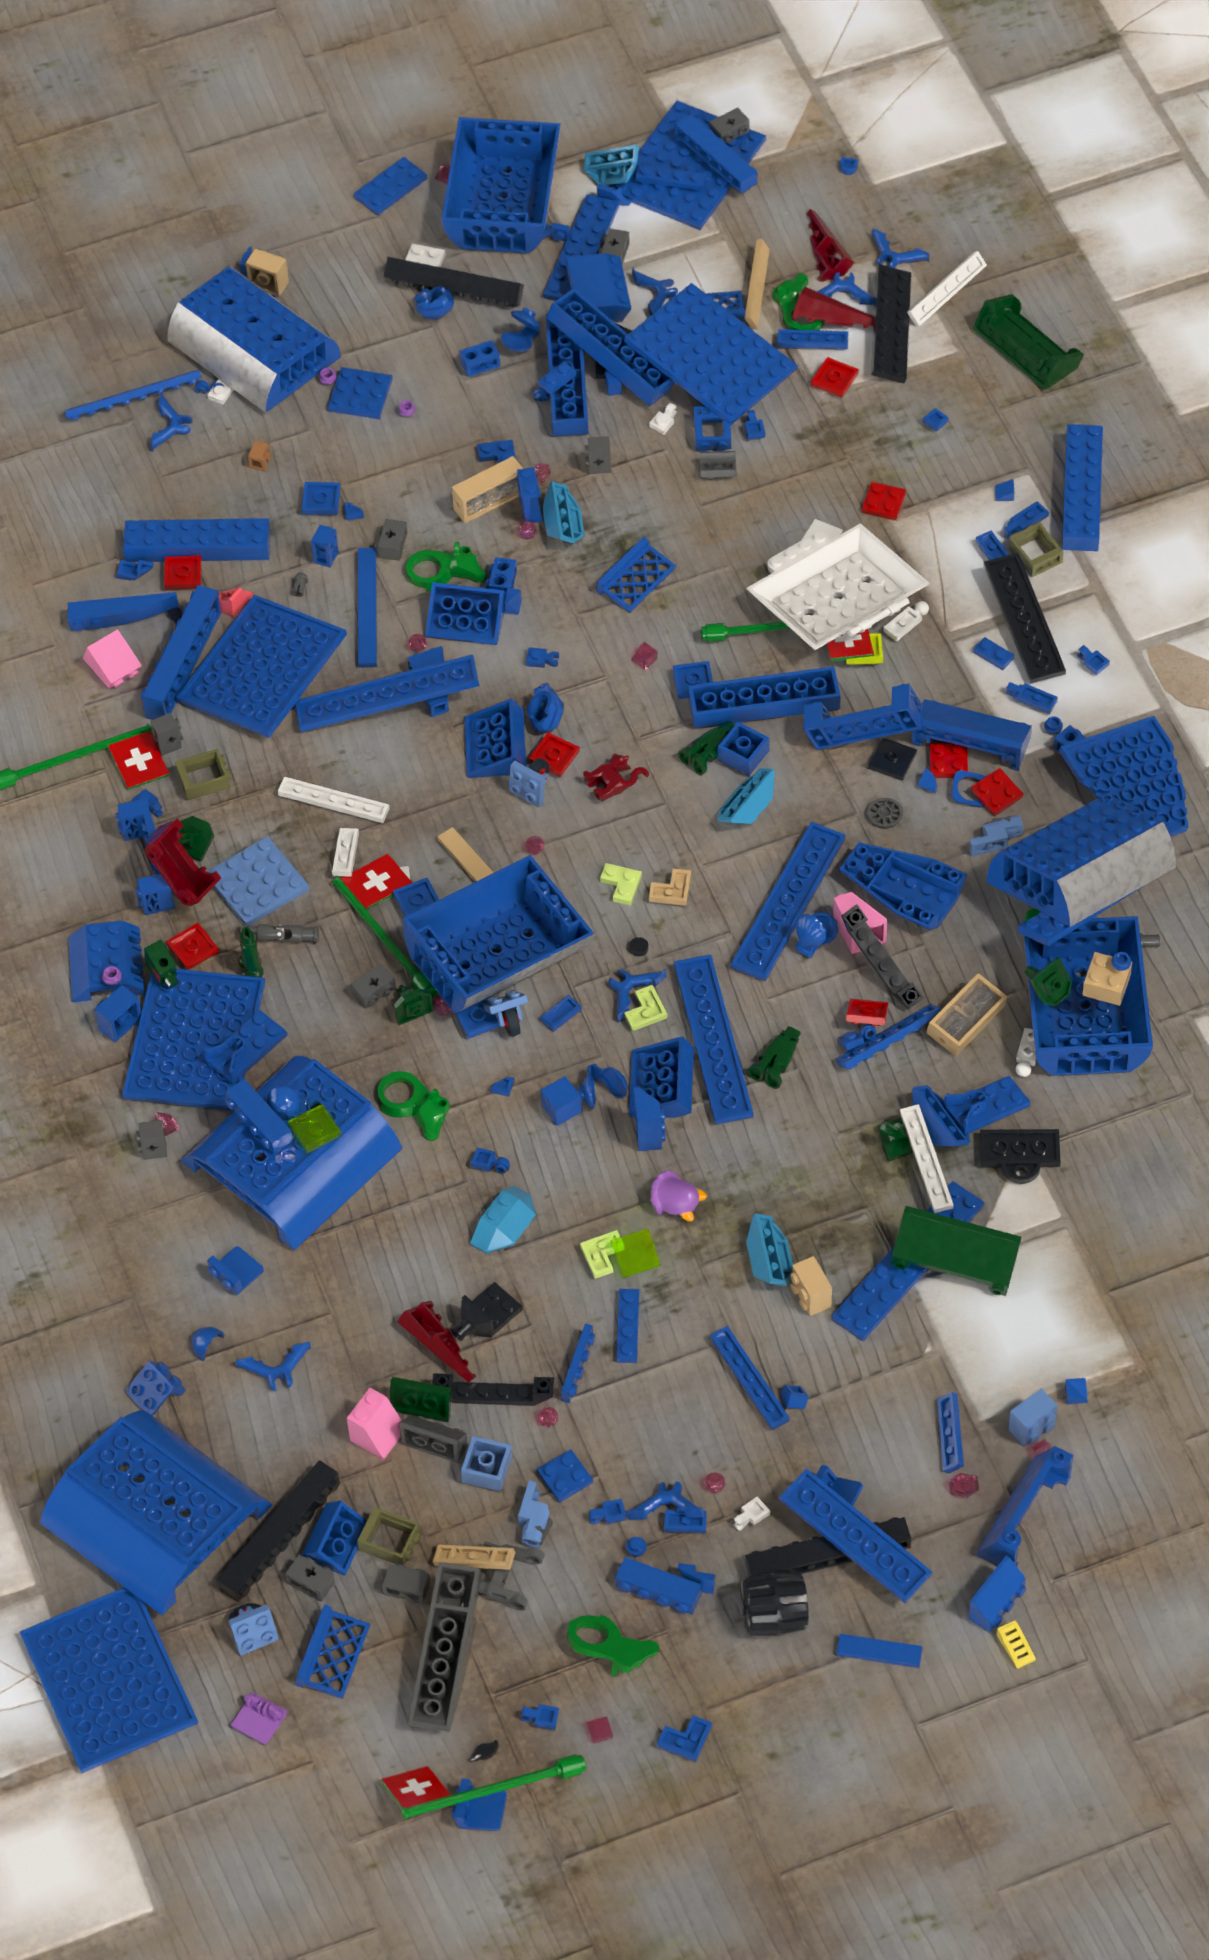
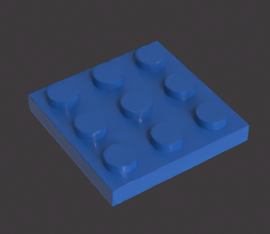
[328,367,393,420]

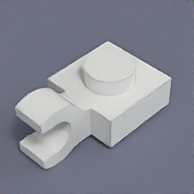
[649,403,677,435]
[733,1497,770,1531]

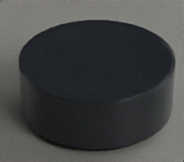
[629,937,649,957]

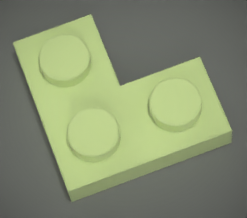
[600,863,642,906]
[624,985,668,1031]
[580,1230,625,1279]

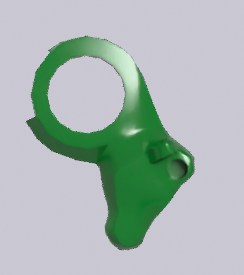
[772,273,824,330]
[405,542,487,592]
[377,1071,450,1141]
[566,1614,660,1677]

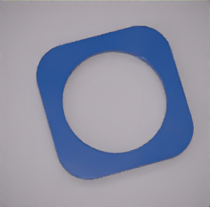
[952,770,986,807]

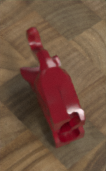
[583,753,649,801]

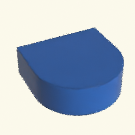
[840,157,858,175]

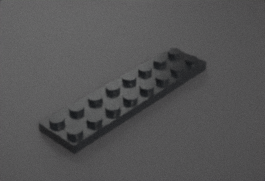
[871,264,911,383]
[983,553,1066,683]

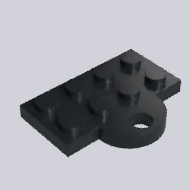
[980,1129,1061,1184]

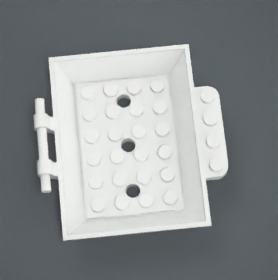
[746,523,930,650]

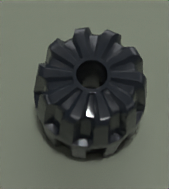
[741,1572,809,1636]

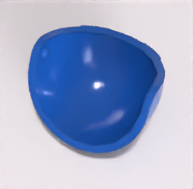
[267,1087,301,1119]
[191,1327,225,1361]

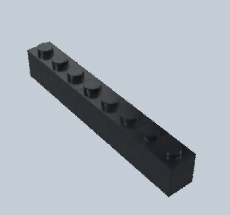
[383,257,524,307]
[217,1460,340,1602]
[745,1517,911,1576]

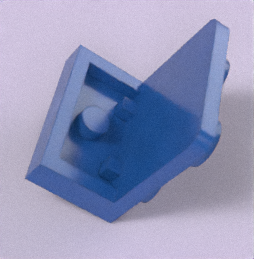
[207,1246,264,1295]
[126,1361,186,1415]
[815,1465,863,1506]
[452,1778,507,1831]

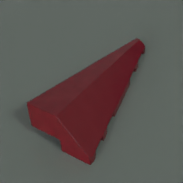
[807,209,855,282]
[792,287,874,328]
[396,1301,476,1383]

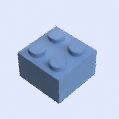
[1009,1388,1057,1447]
[461,1436,513,1492]

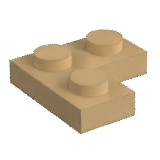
[649,869,692,906]

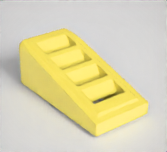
[997,1620,1036,1669]

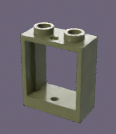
[1009,522,1064,577]
[175,749,232,800]
[357,1507,422,1565]

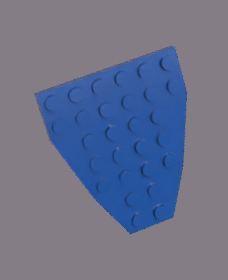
[1059,716,1189,837]

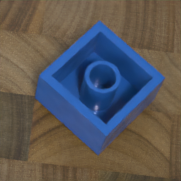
[718,722,769,776]
[95,985,141,1042]

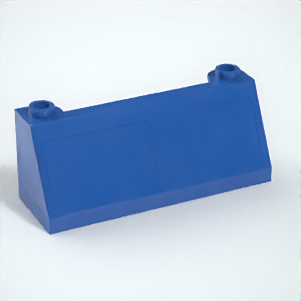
[912,699,1032,771]
[976,1446,1073,1567]

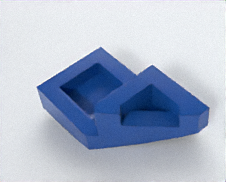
[597,183,632,206]
[116,560,154,581]
[678,1563,715,1594]

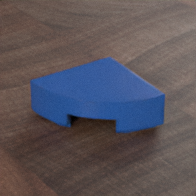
[344,503,364,521]
[918,768,937,793]
[491,1077,515,1097]

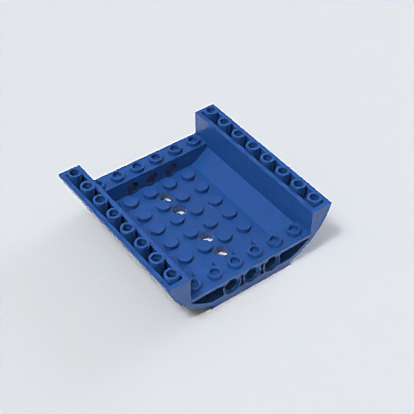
[181,1056,402,1251]
[40,1410,273,1616]

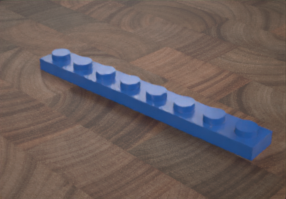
[63,370,202,420]

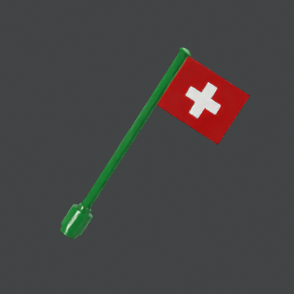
[701,622,874,662]
[0,724,170,790]
[332,853,438,999]
[381,1754,586,1819]

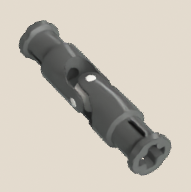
[241,923,319,943]

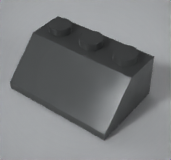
[400,1415,468,1463]

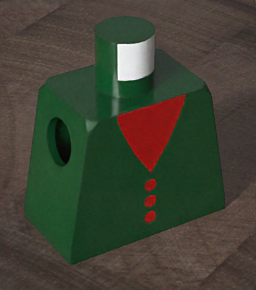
[144,939,179,988]

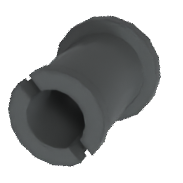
[292,573,308,597]
[1140,933,1160,948]

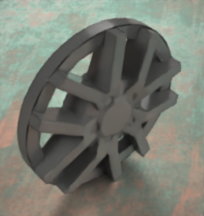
[867,798,903,829]

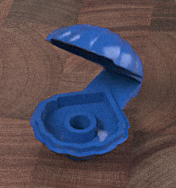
[501,307,540,352]
[795,912,839,958]
[578,1064,628,1109]

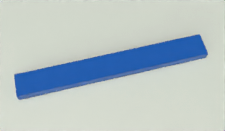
[358,548,377,667]

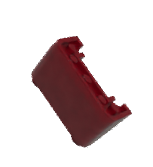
[145,818,221,906]

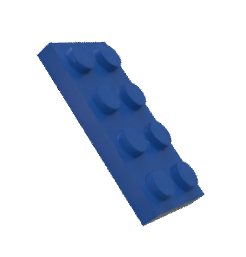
[354,157,427,216]

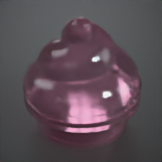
[535,464,551,483]
[518,521,536,539]
[409,634,427,652]
[526,836,545,854]
[433,997,451,1016]
[538,1407,559,1427]
[1032,1439,1051,1456]
[705,1472,725,1493]

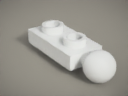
[883,601,929,642]
[1016,1028,1037,1077]

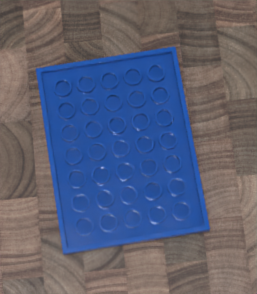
[612,100,766,230]
[623,283,798,425]
[176,595,347,738]
[122,969,266,1111]
[20,1587,198,1774]

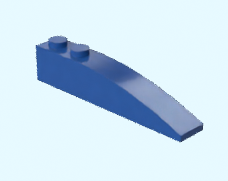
[68,592,179,631]

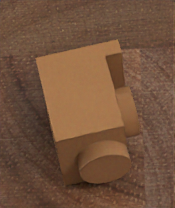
[248,441,271,472]

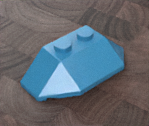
[584,145,639,186]
[543,481,585,544]
[718,768,775,824]
[470,1186,536,1254]
[746,1213,793,1286]

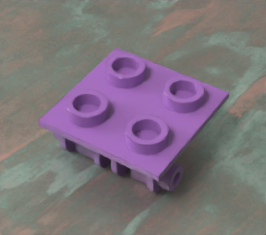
[230,1692,288,1745]

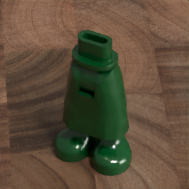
[678,721,735,775]
[238,927,264,978]
[747,1026,801,1089]

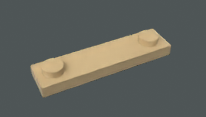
[432,1545,515,1570]

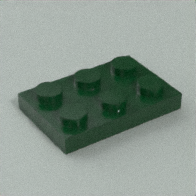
[390,1377,451,1422]

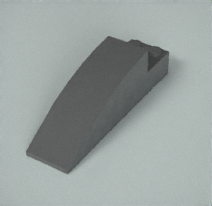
[408,1562,482,1732]

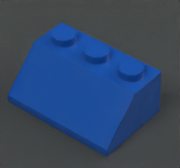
[634,1087,665,1151]
[302,1500,367,1575]
[969,1555,1027,1633]

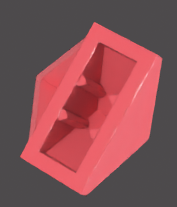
[219,587,255,617]

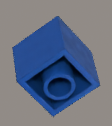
[541,1076,582,1126]

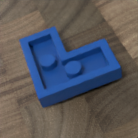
[477,439,516,463]
[657,1715,712,1762]

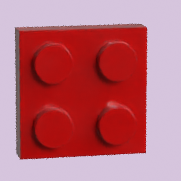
[811,357,859,398]
[862,482,906,521]
[164,555,202,590]
[528,732,580,778]
[930,743,968,778]
[971,768,1024,817]
[166,923,219,970]
[846,999,889,1026]

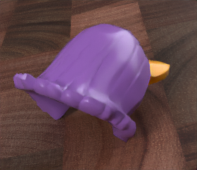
[651,1170,707,1221]

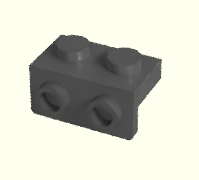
[700,451,737,479]

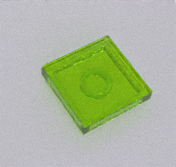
[288,1104,342,1153]
[610,1228,661,1279]

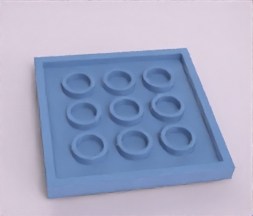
[207,836,310,925]

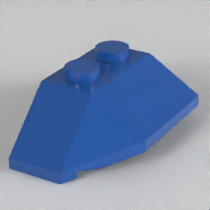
[912,1085,970,1146]

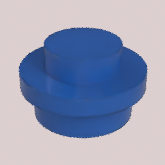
[533,387,551,401]
[1044,716,1063,734]
[1111,952,1131,971]
[626,1537,647,1557]

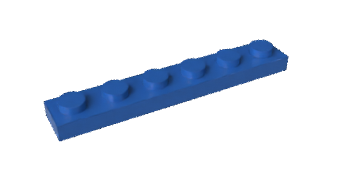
[836,1004,941,1069]
[710,1326,789,1430]

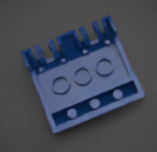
[68,921,144,1002]

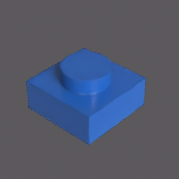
[923,408,948,432]

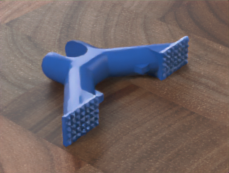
[872,228,929,268]
[632,267,678,315]
[817,272,875,305]
[150,393,192,452]
[608,969,666,1023]
[236,1341,311,1391]
[626,1481,705,1520]

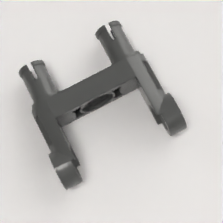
[479,1541,545,1611]

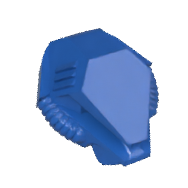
[414,286,454,320]
[527,682,564,733]

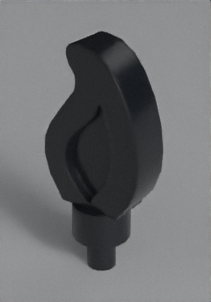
[167,607,182,624]
[469,1740,499,1762]

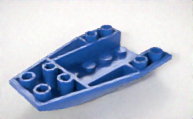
[839,842,967,930]

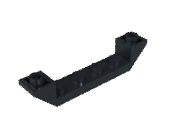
[841,904,924,1009]
[432,1373,554,1406]

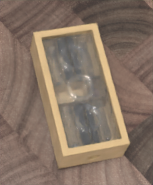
[452,456,523,523]
[926,973,1008,1057]

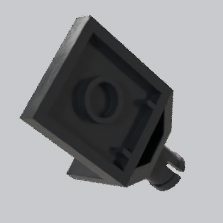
[451,1282,523,1341]

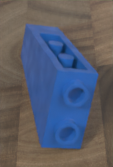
[407,646,449,717]

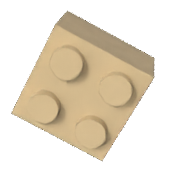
[246,248,289,297]
[1083,952,1132,1006]
[790,1256,832,1316]

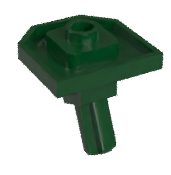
[178,816,214,861]
[1024,957,1072,1006]
[394,985,434,1026]
[878,1118,913,1161]

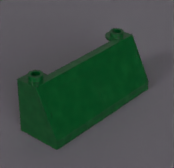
[973,294,1084,390]
[890,1206,1022,1296]

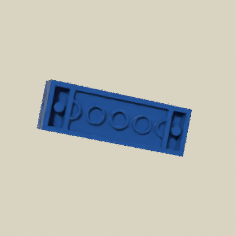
[804,683,922,750]
[115,798,175,916]

